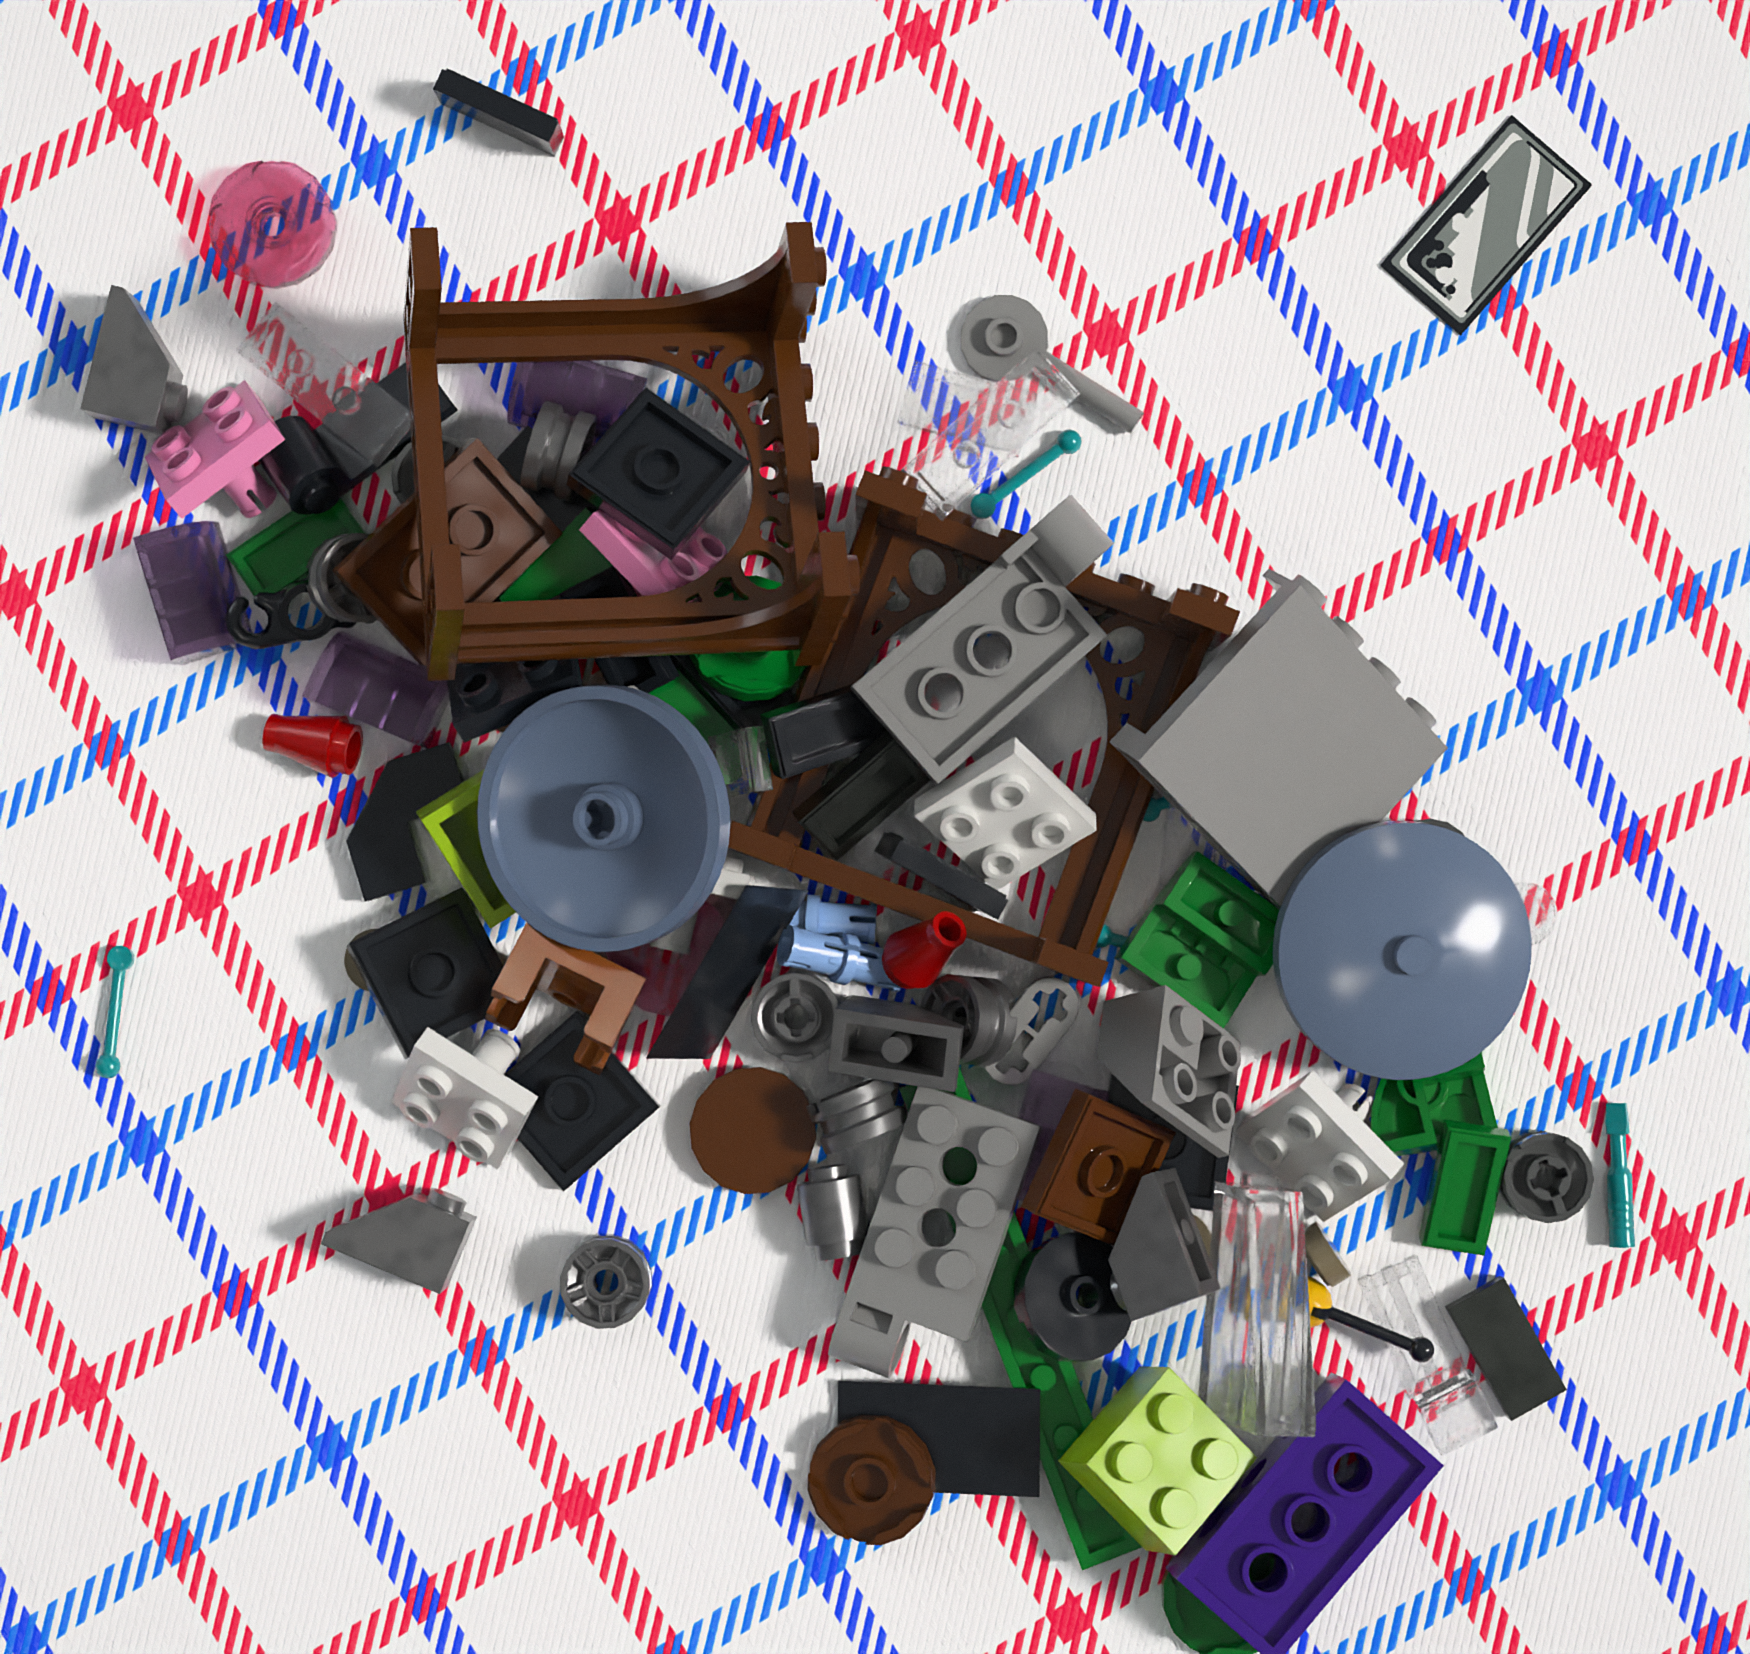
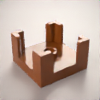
[485,922,646,1076]

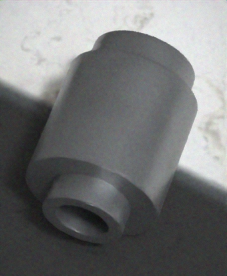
[797,1164,869,1261]

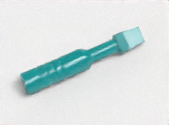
[1605,1103,1635,1248]

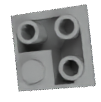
[1096,985,1241,1158]

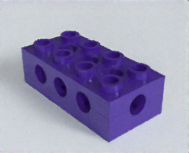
[1165,1372,1444,1654]

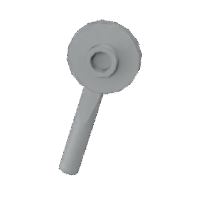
[961,295,1144,434]

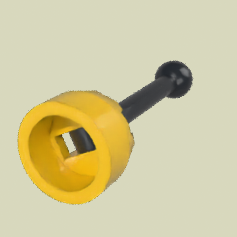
[1280,1272,1434,1362]

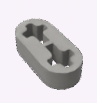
[984,977,1079,1085]

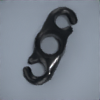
[225,580,375,650]

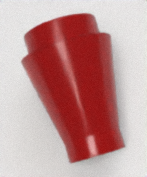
[262,714,363,778]
[882,911,967,989]

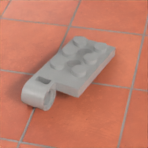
[851,494,1114,786]
[828,1086,1043,1378]

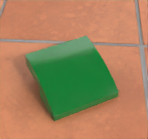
[1114,851,1280,1029]

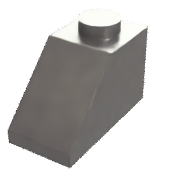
[80,285,188,434]
[827,995,964,1092]
[1108,1168,1221,1321]
[321,1188,477,1294]

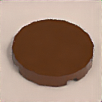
[689,1067,816,1194]
[807,1414,935,1546]

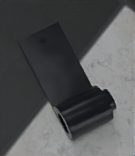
[258,362,458,514]

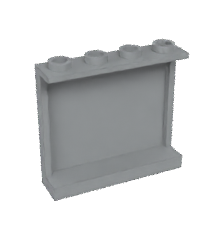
[1110,569,1448,909]

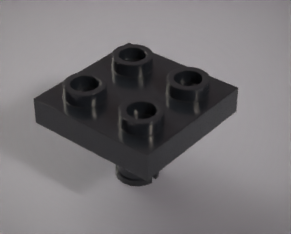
[447,595,583,743]

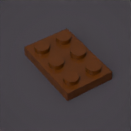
[332,438,563,666]

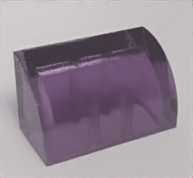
[507,361,651,447]
[133,521,253,665]
[302,631,450,749]

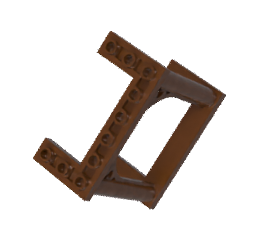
[403,222,860,681]
[728,466,1240,987]

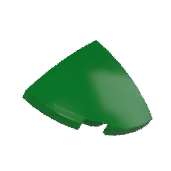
[1370,1052,1498,1156]

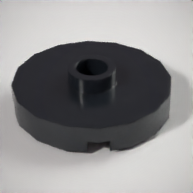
[1014,1232,1132,1362]

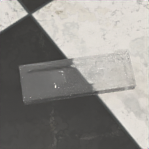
[235,302,410,468]
[901,347,1080,521]

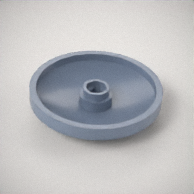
[477,685,730,952]
[1273,821,1532,1080]

